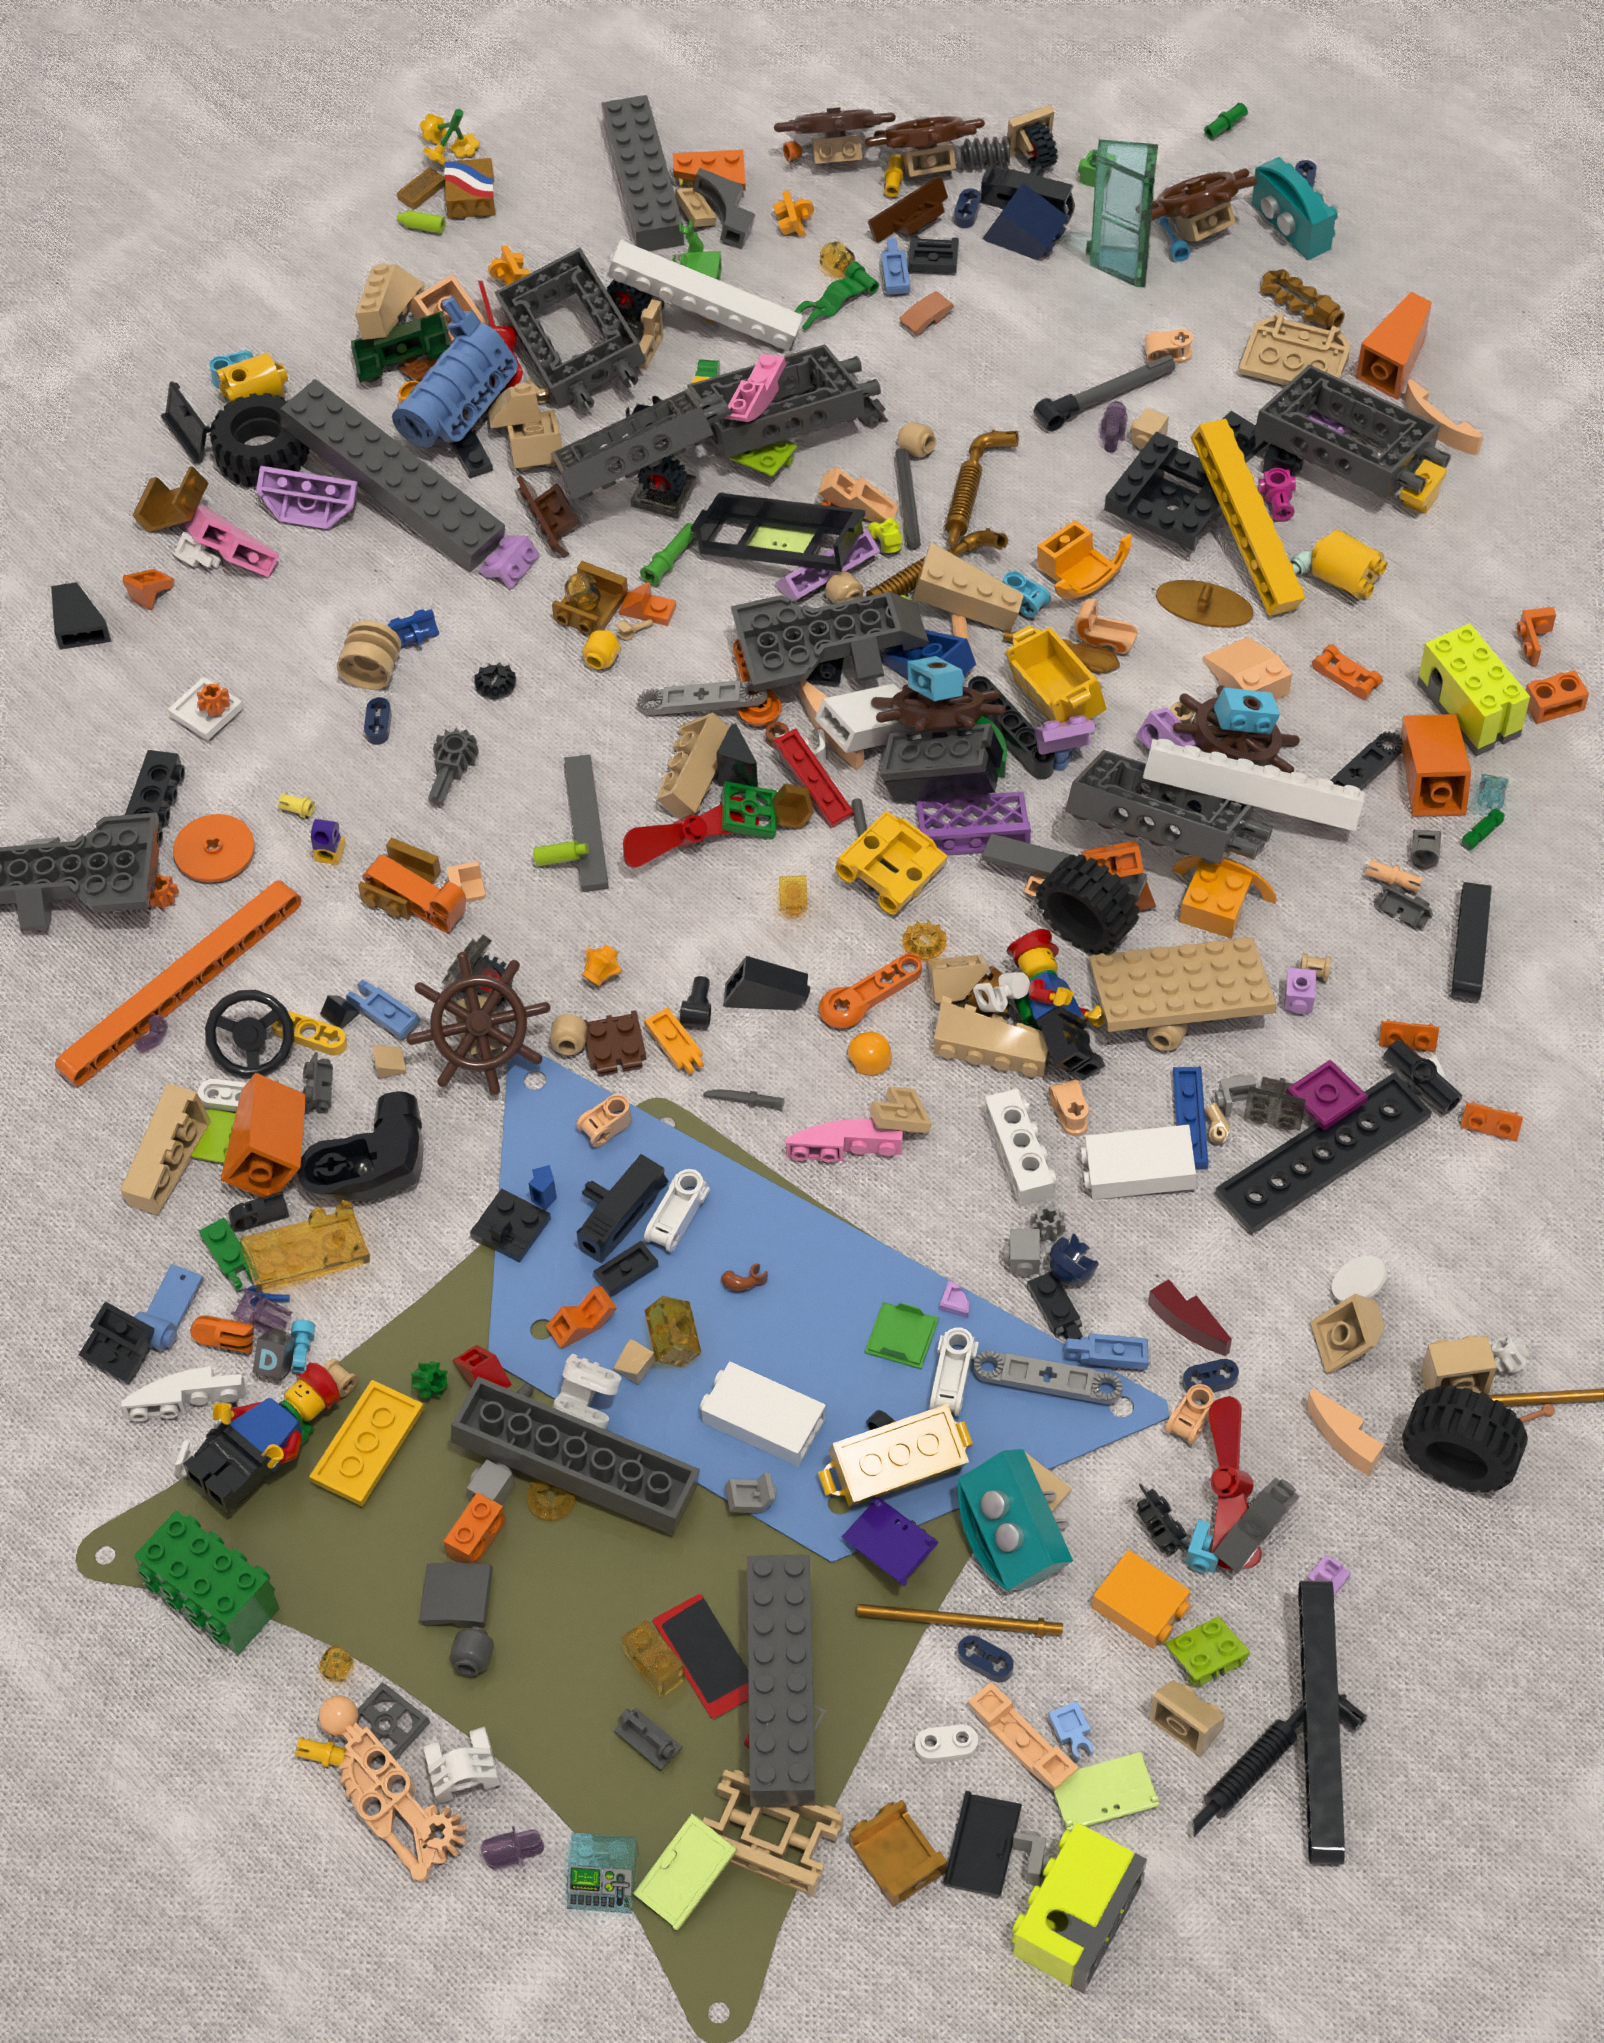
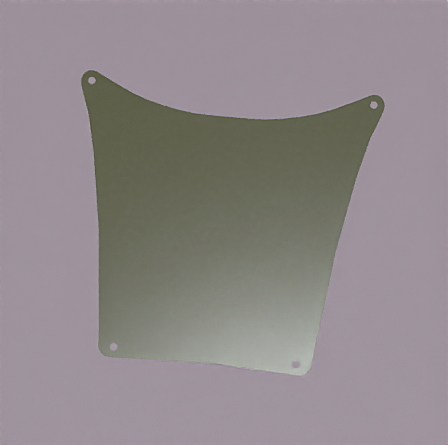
[76,1097,983,2043]

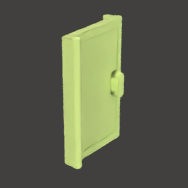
[747,526,820,554]
[1053,1752,1159,1831]
[633,1814,738,1930]

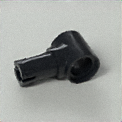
[680,976,711,1028]

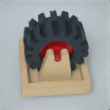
[1007,105,1058,169]

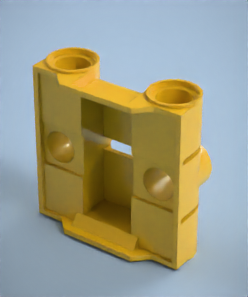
[835,810,948,915]

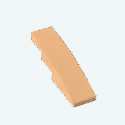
[799,680,864,770]

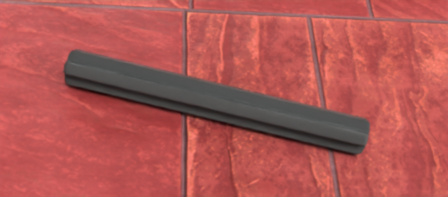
[895,448,921,549]

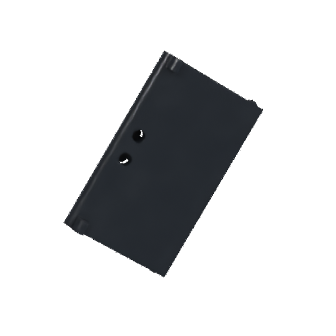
[161,381,212,464]
[943,1791,1022,1899]

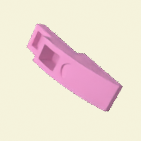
[724,354,786,422]
[786,1119,903,1162]

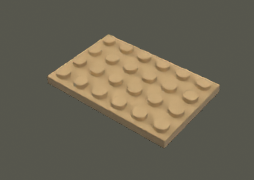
[1089,938,1276,1032]

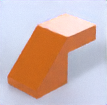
[546,1286,617,1348]

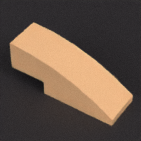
[818,467,899,524]
[1306,1388,1384,1476]

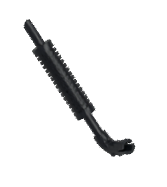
[1192,1693,1368,1837]

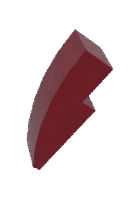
[1148,1279,1232,1356]

